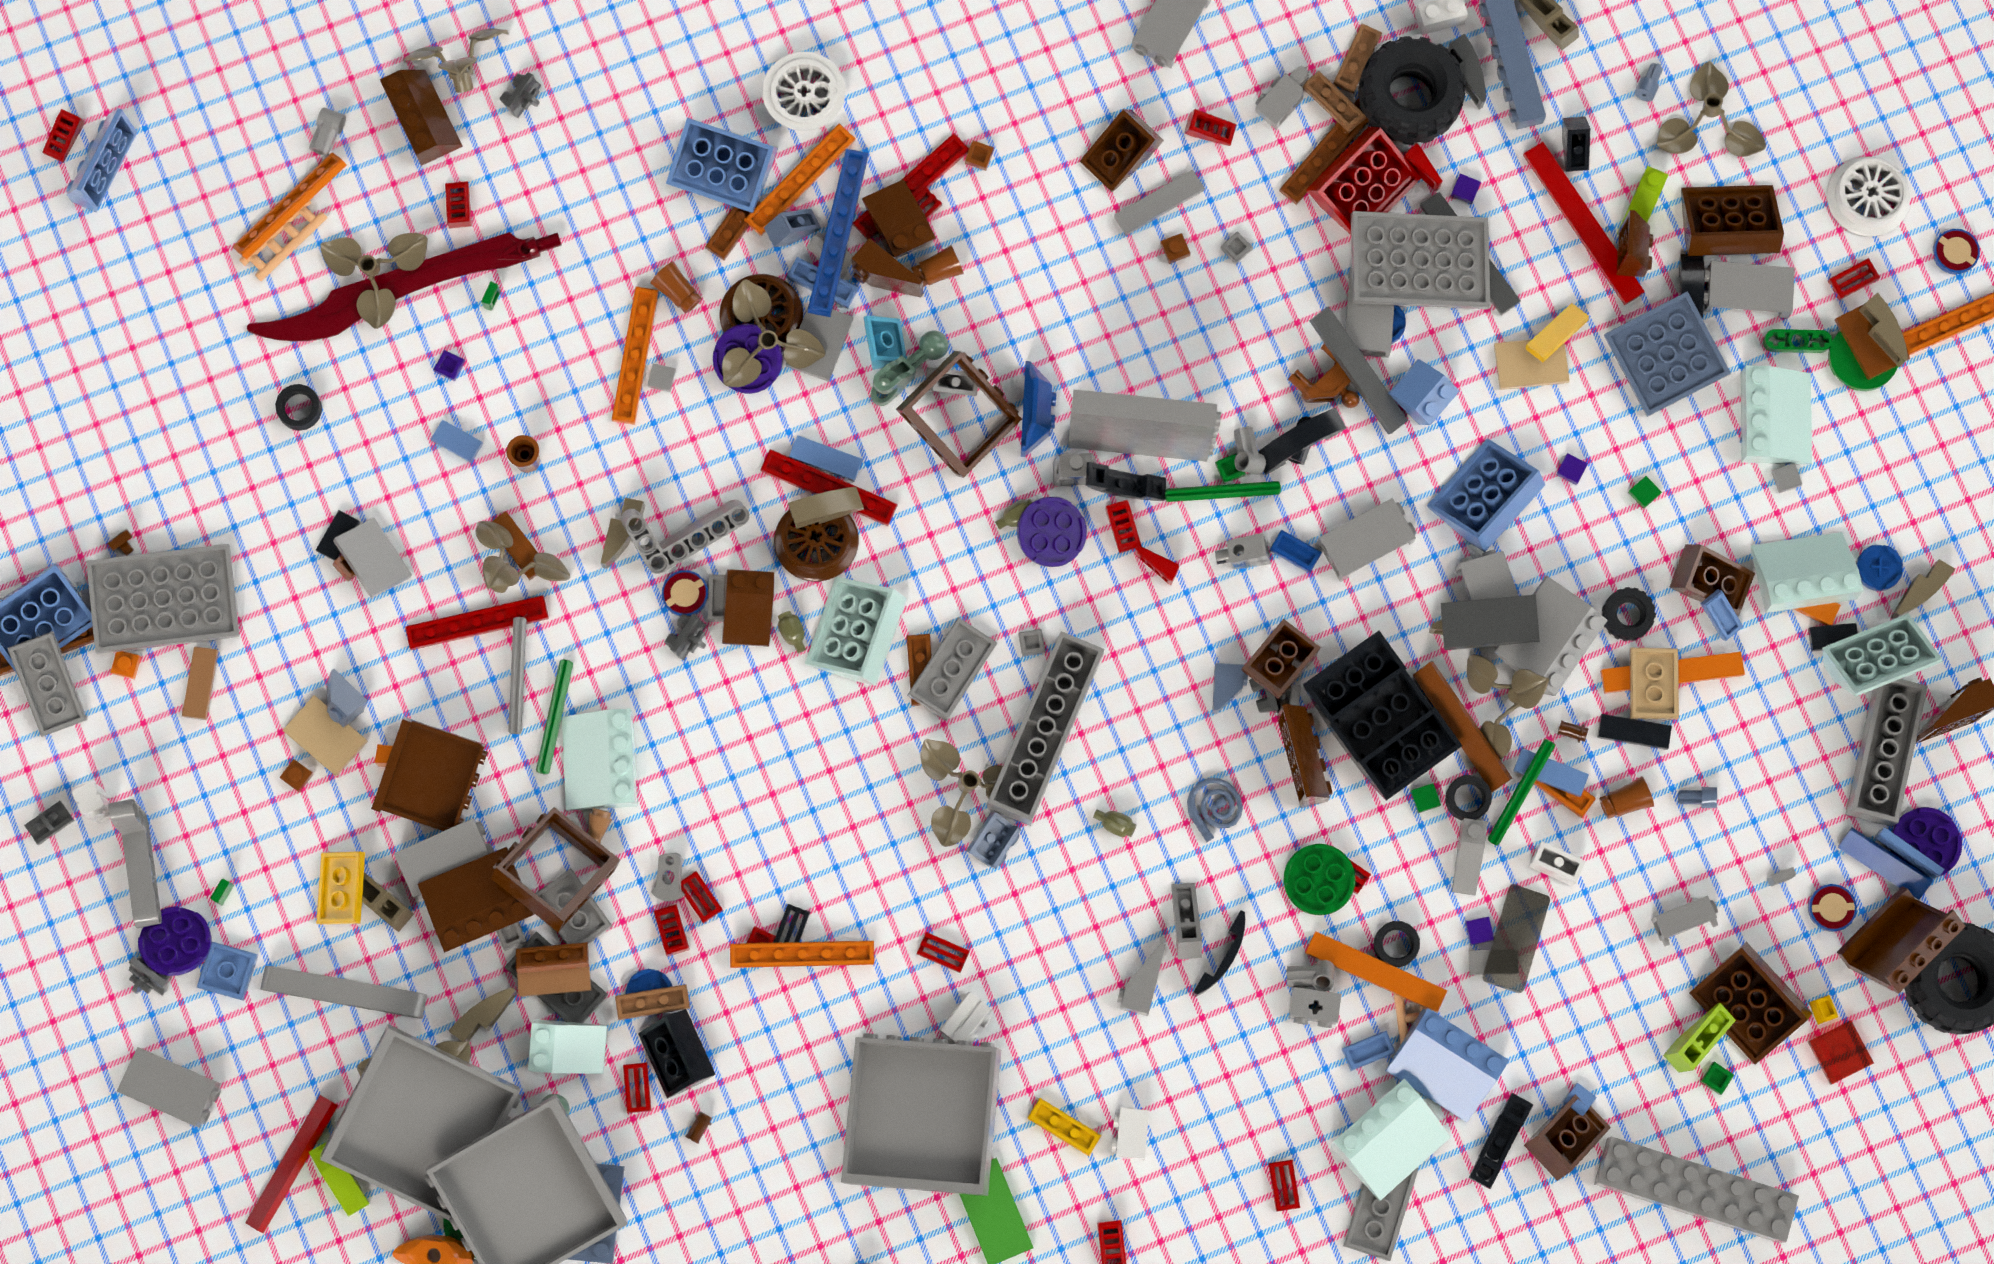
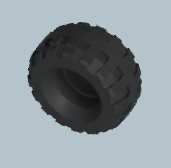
[1358,36,1466,145]
[1904,922,1994,1035]

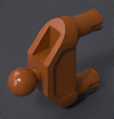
[1288,343,1360,408]

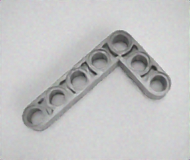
[621,500,750,574]
[108,799,162,928]

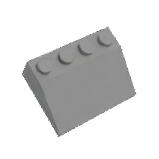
[1493,576,1608,696]

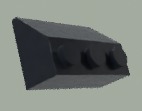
[638,1009,716,1099]

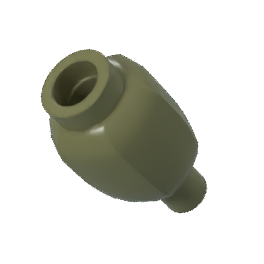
[995,499,1032,530]
[778,611,806,654]
[1093,809,1137,837]

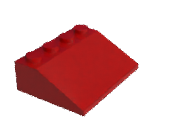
[1306,127,1421,235]

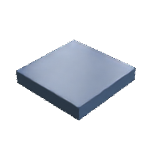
[197,942,258,1001]

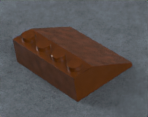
[1681,185,1784,256]
[1915,677,1994,744]
[1277,704,1332,808]
[418,846,534,953]
[1689,941,1813,1065]

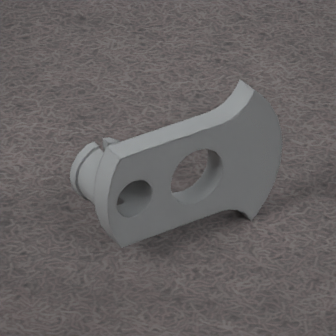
[651,853,686,901]

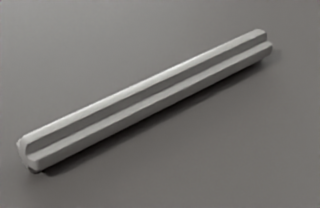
[508,617,527,734]

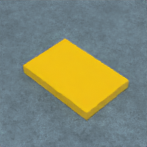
[316,851,365,925]

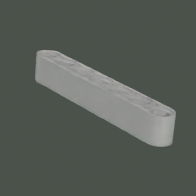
[260,965,427,1019]

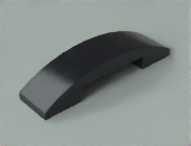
[1679,254,1705,319]
[1258,408,1347,475]
[1086,462,1166,501]
[1192,910,1245,997]
[1468,1093,1534,1189]

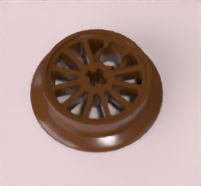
[719,274,803,349]
[774,509,859,582]

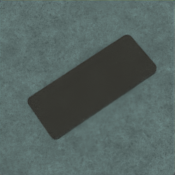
[1482,884,1550,993]

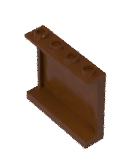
[371,717,488,831]
[1837,886,1965,994]

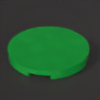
[1828,331,1898,391]
[1284,844,1356,916]

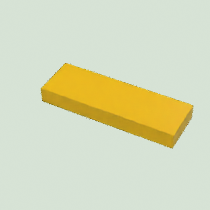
[1525,303,1589,362]
[1027,1098,1102,1156]

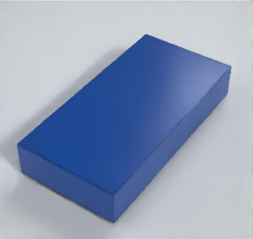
[1269,529,1322,573]

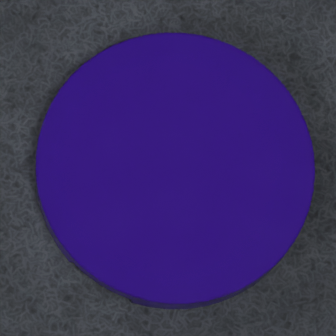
[713,323,783,394]
[1017,497,1087,567]
[1890,807,1962,877]
[138,906,212,976]

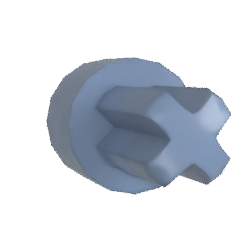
[1634,63,1663,102]
[1678,787,1717,808]

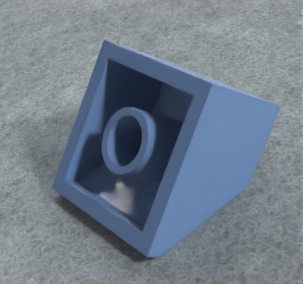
[1388,359,1460,425]

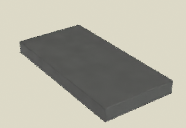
[1441,594,1540,650]
[504,931,608,1023]

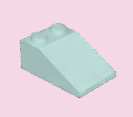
[528,1019,608,1074]

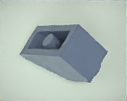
[764,208,821,247]
[1212,663,1248,714]
[327,669,368,728]

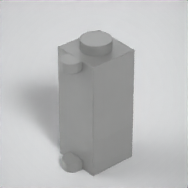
[1651,896,1718,947]

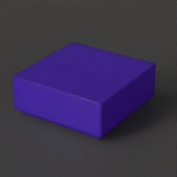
[1451,173,1481,204]
[433,350,466,382]
[1556,453,1588,485]
[1465,917,1494,945]

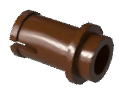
[1557,720,1589,743]
[685,1111,712,1144]

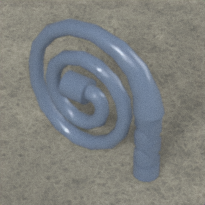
[1187,778,1243,843]

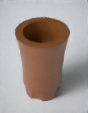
[911,245,964,287]
[650,261,702,314]
[506,435,540,473]
[1599,776,1654,819]

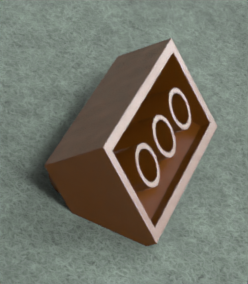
[379,70,463,166]

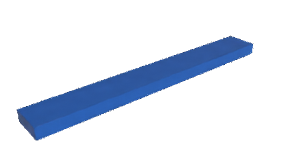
[808,149,869,317]

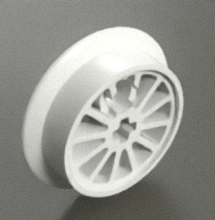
[762,52,846,131]
[1827,157,1910,236]

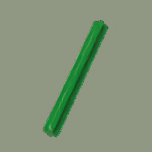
[1165,481,1281,502]
[536,659,573,775]
[1488,739,1555,846]

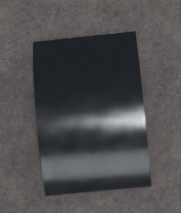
[1303,630,1463,801]

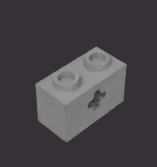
[1288,987,1342,1028]

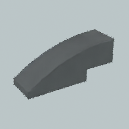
[1447,33,1486,110]

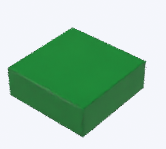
[481,281,501,311]
[1215,453,1246,484]
[1628,476,1662,509]
[1410,783,1441,814]
[210,879,234,906]
[1700,1061,1734,1095]

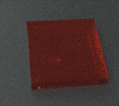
[1808,1020,1874,1085]

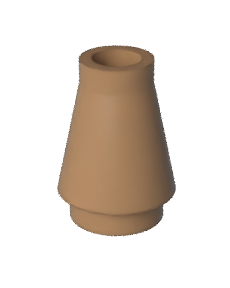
[588,808,612,843]

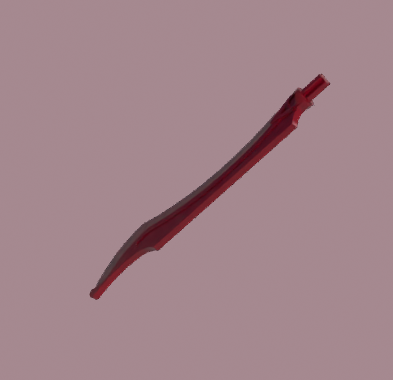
[247,232,562,342]

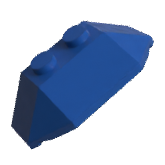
[1021,361,1057,457]

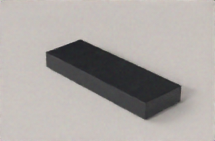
[1597,714,1672,750]

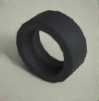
[275,384,322,431]
[1445,775,1492,821]
[1374,921,1420,967]

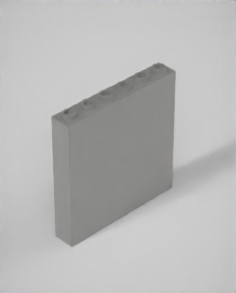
[1068,389,1221,462]
[320,1024,522,1221]
[841,1033,1002,1196]
[425,1094,628,1264]

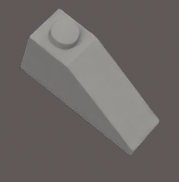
[1452,818,1488,896]
[1171,883,1202,959]
[1117,943,1166,1016]

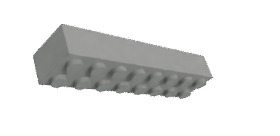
[987,631,1105,826]
[1594,1136,1799,1244]

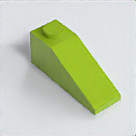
[1617,166,1669,235]
[1663,1003,1736,1073]
[309,1142,370,1217]

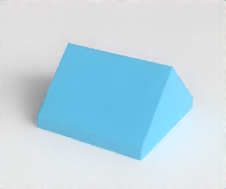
[863,315,907,370]

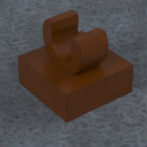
[107,529,134,556]

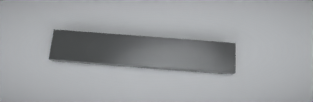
[1420,192,1521,316]
[1309,306,1408,435]

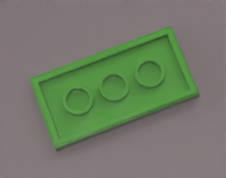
[959,1157,1034,1264]

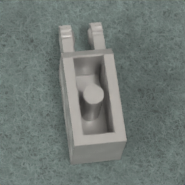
[1255,65,1309,130]

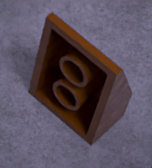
[1080,109,1164,192]
[862,179,936,259]
[1616,210,1653,277]
[851,238,924,298]
[1669,544,1755,616]
[722,569,774,647]
[1241,619,1321,699]
[1524,1094,1611,1181]

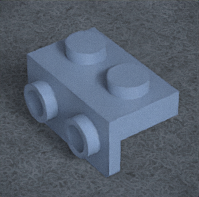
[966,811,1021,869]

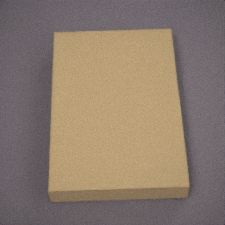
[1494,340,1570,390]
[1629,647,1679,720]
[282,695,368,777]

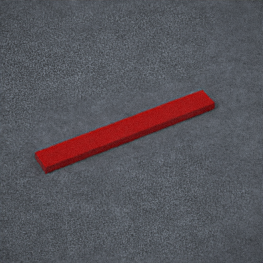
[1523,142,1645,306]

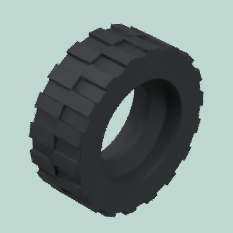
[1602,587,1656,641]

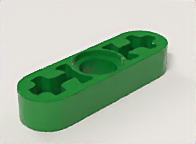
[1763,329,1832,353]

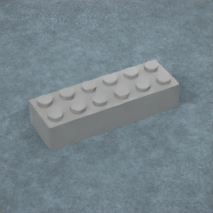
[1845,679,1928,827]

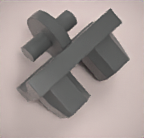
[500,72,541,118]
[665,614,706,660]
[1249,678,1291,714]
[24,801,75,845]
[128,956,172,996]

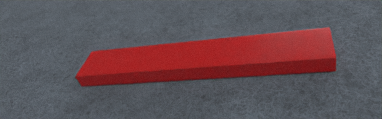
[853,133,969,240]
[760,449,898,526]
[405,595,549,650]
[245,1095,338,1233]

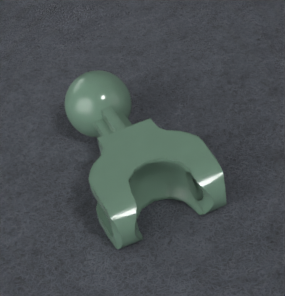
[870,330,949,406]

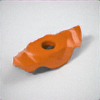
[392,1235,474,1264]

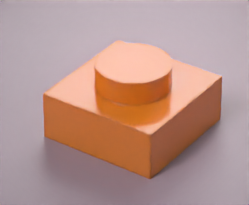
[110,651,141,680]

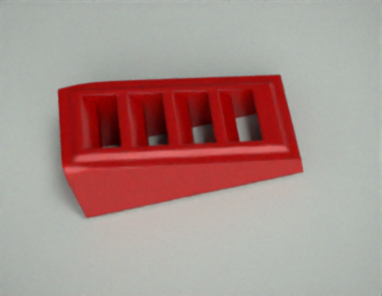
[42,109,85,163]
[1184,109,1237,146]
[1405,143,1443,192]
[445,181,472,229]
[1105,500,1142,554]
[1135,545,1180,585]
[654,904,690,957]
[1097,1220,1126,1264]

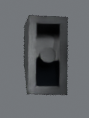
[1562,116,1591,172]

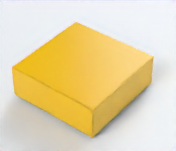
[1809,995,1838,1025]

